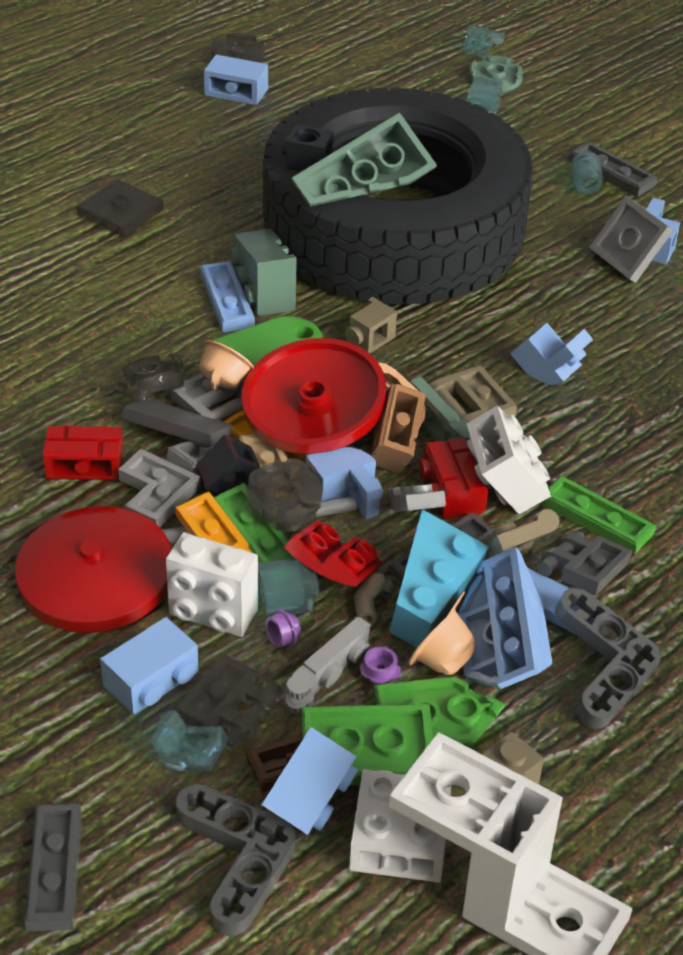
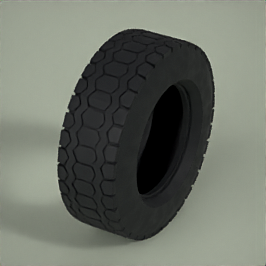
[263,88,532,304]

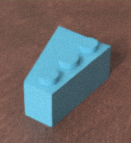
[389,509,489,648]

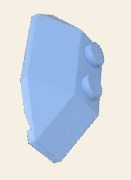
[458,547,553,689]

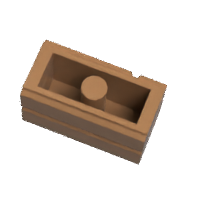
[369,384,426,473]

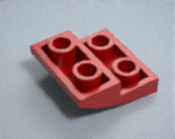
[284,520,383,587]

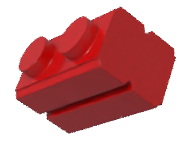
[43,425,124,480]
[418,438,488,519]

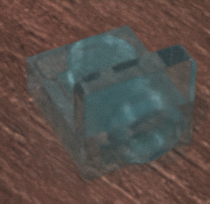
[462,25,505,58]

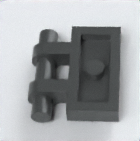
[537,531,632,596]

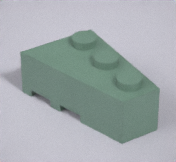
[229,229,296,316]

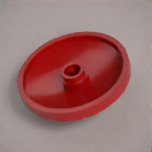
[242,338,387,454]
[15,506,172,633]

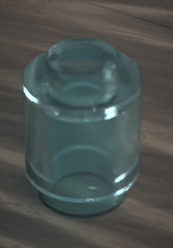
[571,152,603,195]

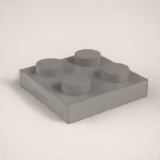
[589,196,674,283]

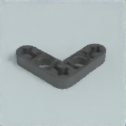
[555,588,661,729]
[176,784,295,937]

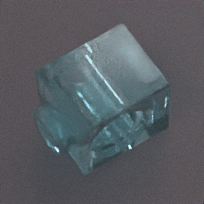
[467,76,502,115]

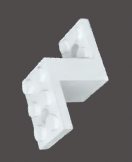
[389,732,632,955]

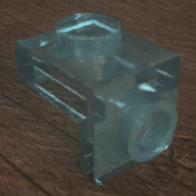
[151,711,229,771]

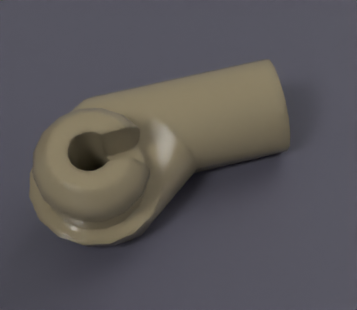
[354,573,393,625]

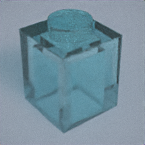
[258,558,319,619]

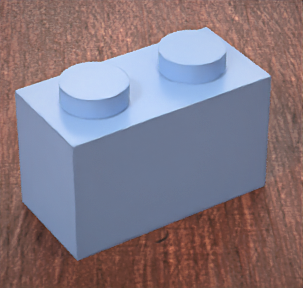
[204,55,268,105]
[100,617,199,715]
[262,727,358,835]

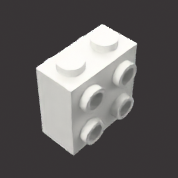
[467,405,551,514]
[166,532,258,637]
[350,769,451,883]

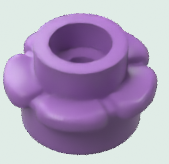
[265,609,301,648]
[360,647,401,685]

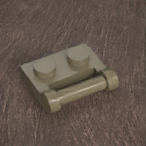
[429,365,517,422]
[480,509,560,559]

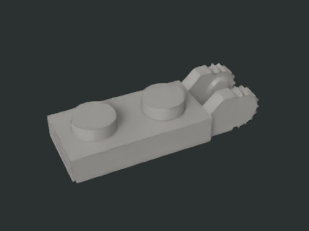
[389,484,446,511]
[283,617,371,715]

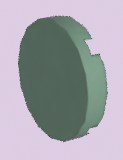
[468,56,523,92]

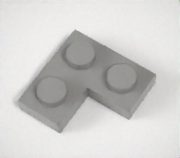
[118,449,201,527]

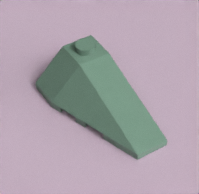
[291,113,437,207]

